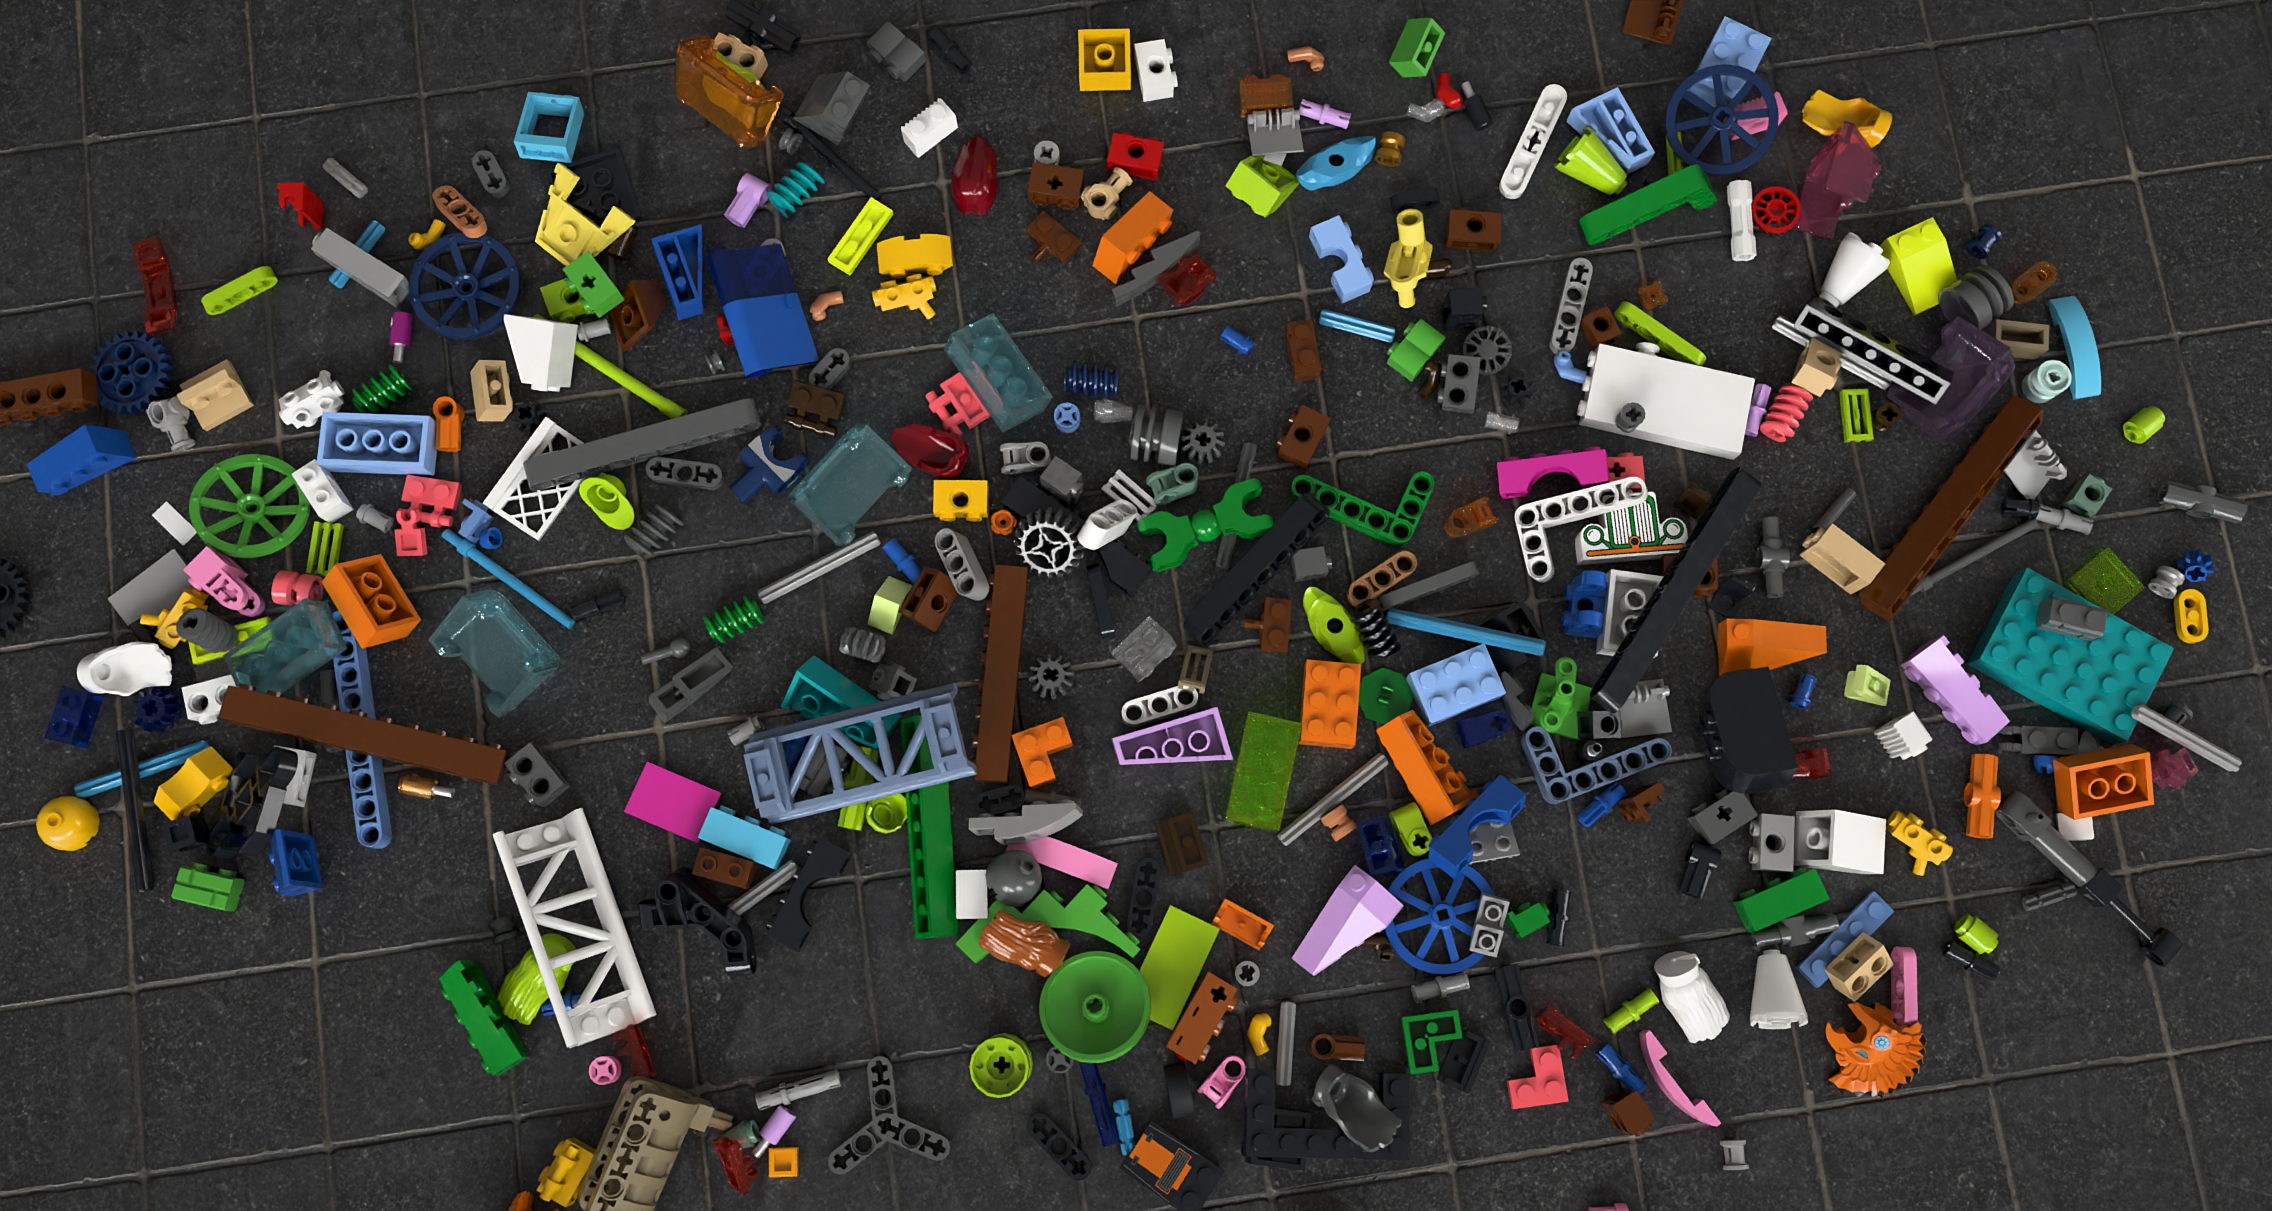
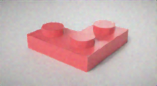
[1507,1044,1568,1109]

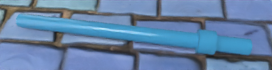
[442,529,575,629]

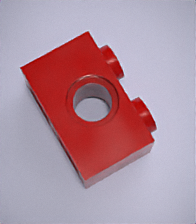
[1107,132,1164,181]

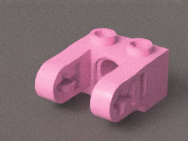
[183,546,266,618]

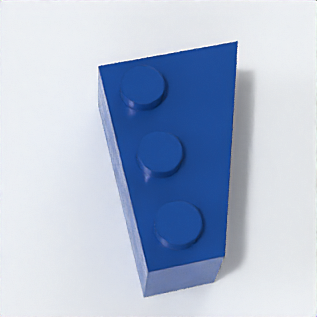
[26,424,137,495]

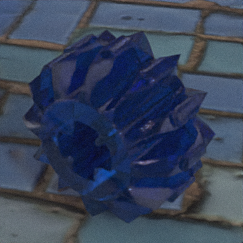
[131,687,183,733]

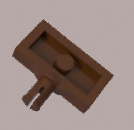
[1026,211,1082,264]
[1243,597,1292,654]

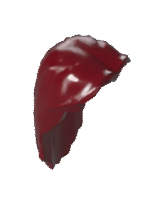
[951,135,997,215]
[890,423,970,478]

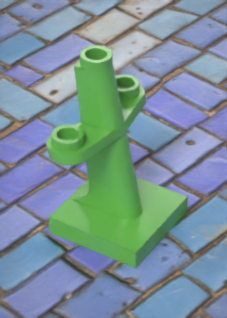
[1530,657,1592,741]

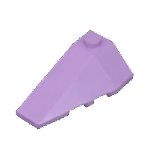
[1292,865,1403,976]

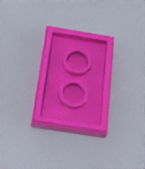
[624,762,723,844]

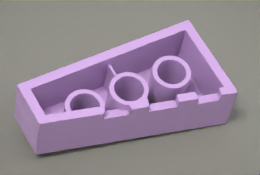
[1111,707,1233,765]

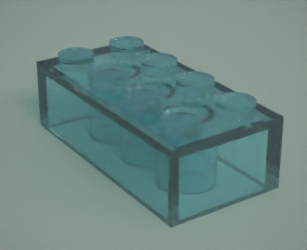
[944,313,1053,433]
[223,599,347,694]

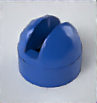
[478,527,503,549]
[2034,755,2058,774]

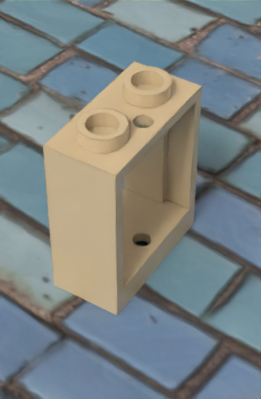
[1800,523,1885,594]

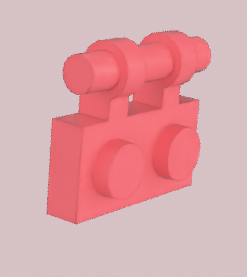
[925,371,991,437]
[398,475,462,528]

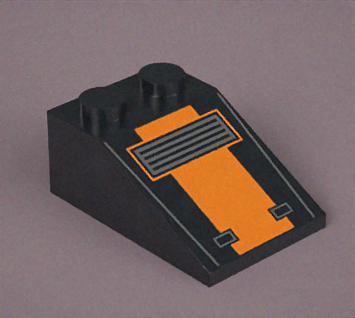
[1120,1119,1225,1211]

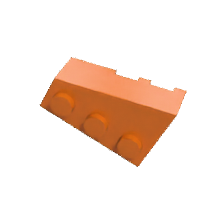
[1092,191,1173,284]

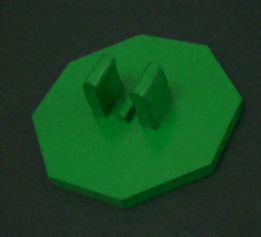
[1358,668,1413,725]

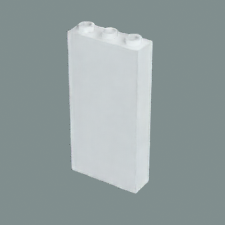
[1577,344,1755,460]

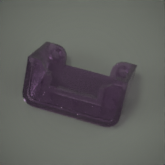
[1886,316,2015,446]

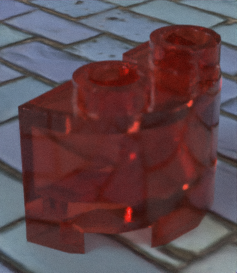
[1157,253,1218,307]

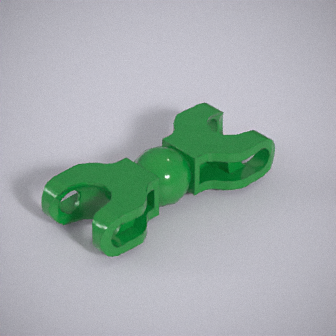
[1137,478,1275,572]

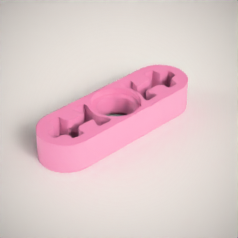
[1891,946,1918,1027]

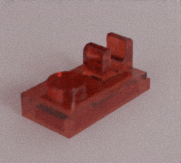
[1535,1006,1595,1059]
[612,1024,657,1079]
[713,1134,760,1196]

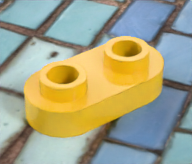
[2174,589,2209,644]

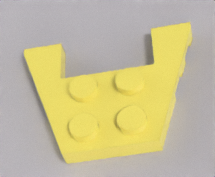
[535,163,636,266]

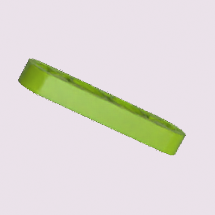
[1614,301,1707,367]

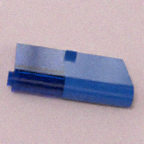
[706,244,820,379]

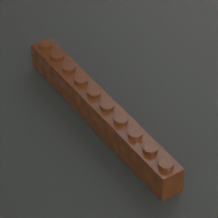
[1859,395,2043,622]
[218,683,510,786]

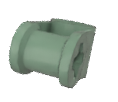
[1146,463,1198,506]

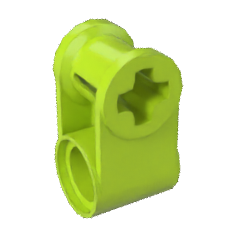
[1389,801,1432,857]

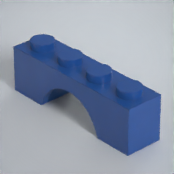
[1428,775,1526,879]

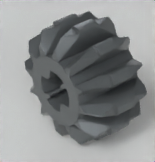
[1180,419,1225,465]
[839,627,886,663]
[1028,653,1074,700]

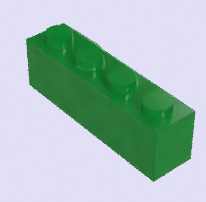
[439,960,530,1076]

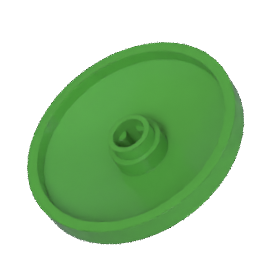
[1039,951,1151,1063]

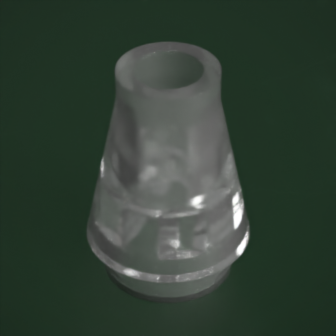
[1093,398,1133,424]

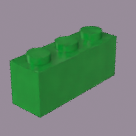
[1733,866,1830,933]

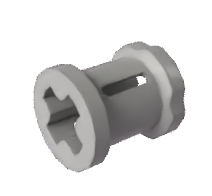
[1720,1139,1749,1170]

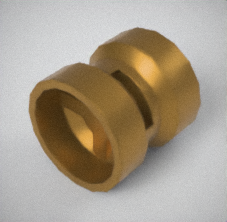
[1375,131,1406,167]

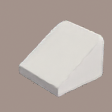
[2055,813,2094,841]

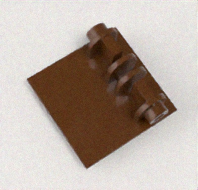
[1622,0,1683,46]

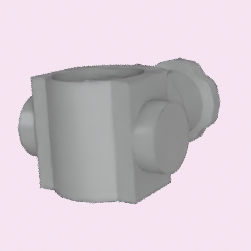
[146,397,196,452]

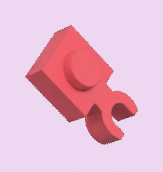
[394,509,427,556]

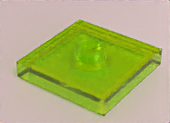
[2066,547,2145,615]

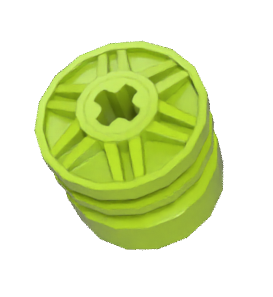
[969,1033,1033,1098]

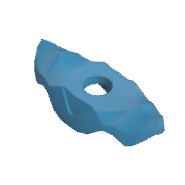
[1296,136,1376,190]

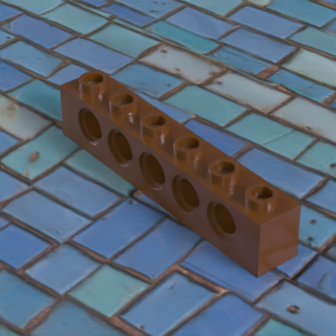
[0,368,99,425]

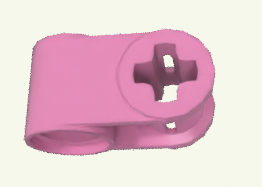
[1197,1054,1246,1109]

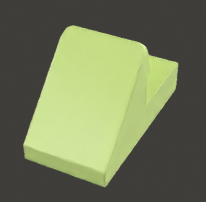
[1844,665,1891,706]

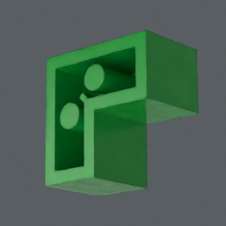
[1400,1009,1462,1074]

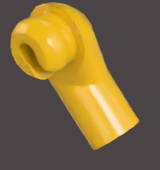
[408,219,446,250]

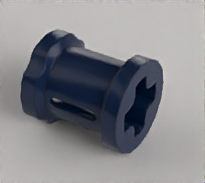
[1966,224,2002,259]

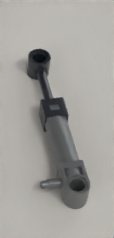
[1995,791,2183,967]

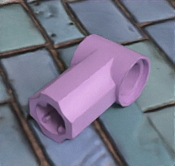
[724,173,772,228]

